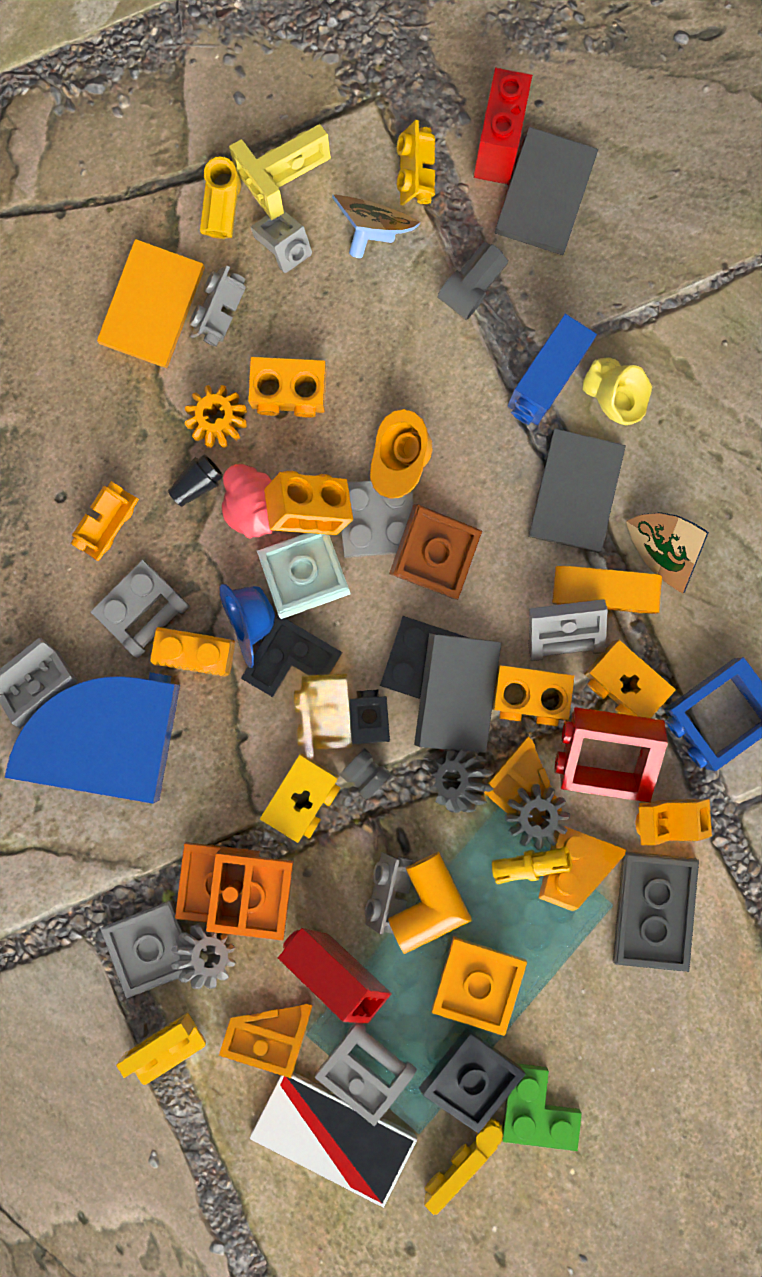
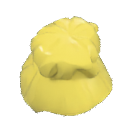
[582,358,652,425]

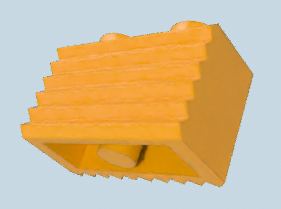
[150,627,235,677]

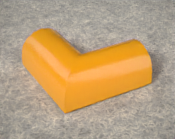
[388,851,473,954]

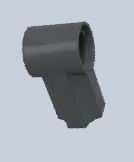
[437,242,509,320]

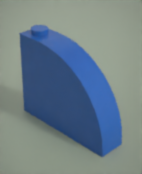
[5,672,180,804]

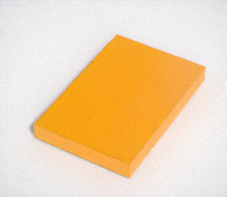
[97,239,205,368]

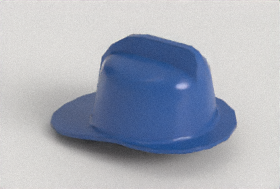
[219,584,275,668]

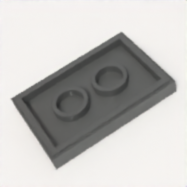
[495,127,598,255]
[528,428,626,553]
[414,633,502,752]
[613,851,699,972]

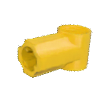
[200,157,241,239]

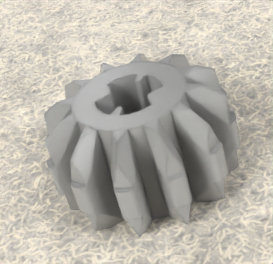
[171,925,236,989]

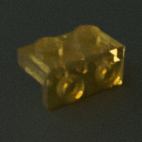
[294,674,352,759]

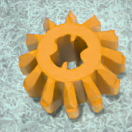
[185,385,247,448]

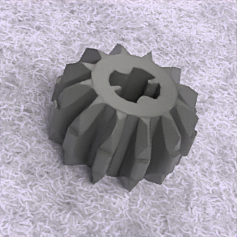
[429,749,494,813]
[504,784,570,850]

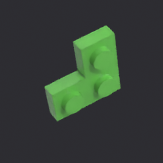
[502,1063,582,1151]

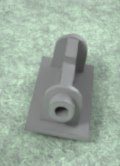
[189,265,246,347]
[365,852,413,934]

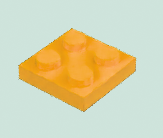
[431,936,527,1036]

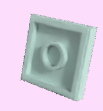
[257,533,351,619]

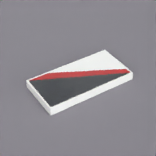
[250,1072,418,1208]

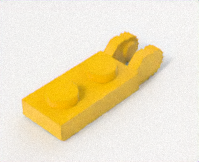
[424,1117,504,1215]

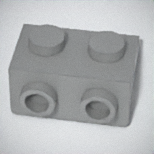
[0,638,78,729]

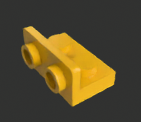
[116,1012,206,1085]

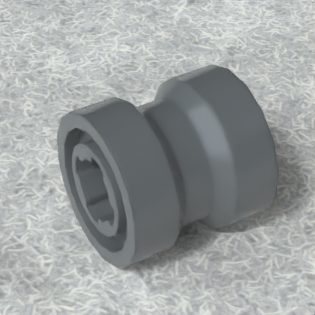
[340,748,392,800]

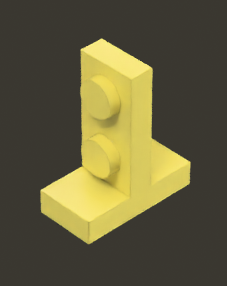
[229,124,331,220]

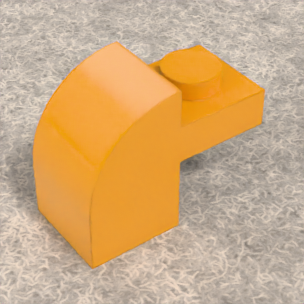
[635,799,712,845]

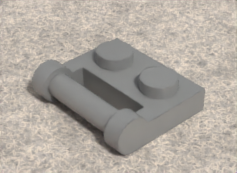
[91,560,190,659]
[528,599,608,661]
[315,1022,417,1126]

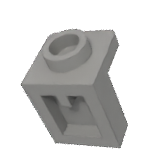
[250,211,312,273]

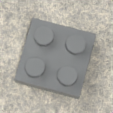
[342,481,414,558]

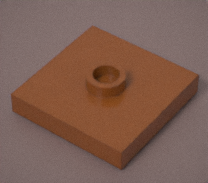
[389,504,482,600]

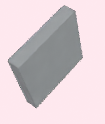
[100,900,184,999]

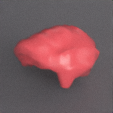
[222,464,274,539]

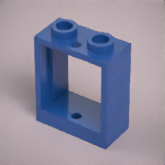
[508,313,597,426]
[663,657,762,771]

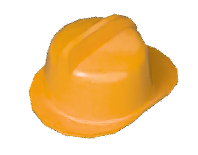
[370,409,433,499]

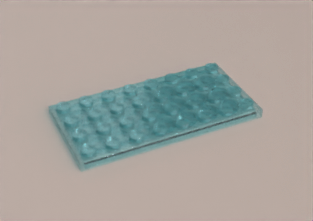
[306,807,613,1134]

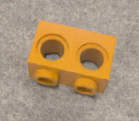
[248,357,327,418]
[264,471,353,535]
[492,665,575,726]

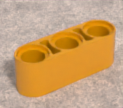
[552,566,662,614]

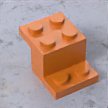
[175,842,294,940]

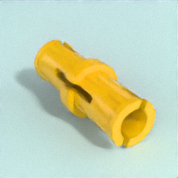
[492,846,572,884]

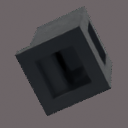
[349,689,390,744]

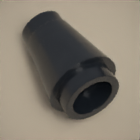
[168,454,223,507]

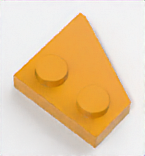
[538,825,626,911]
[218,1004,313,1078]

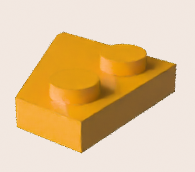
[484,736,562,825]

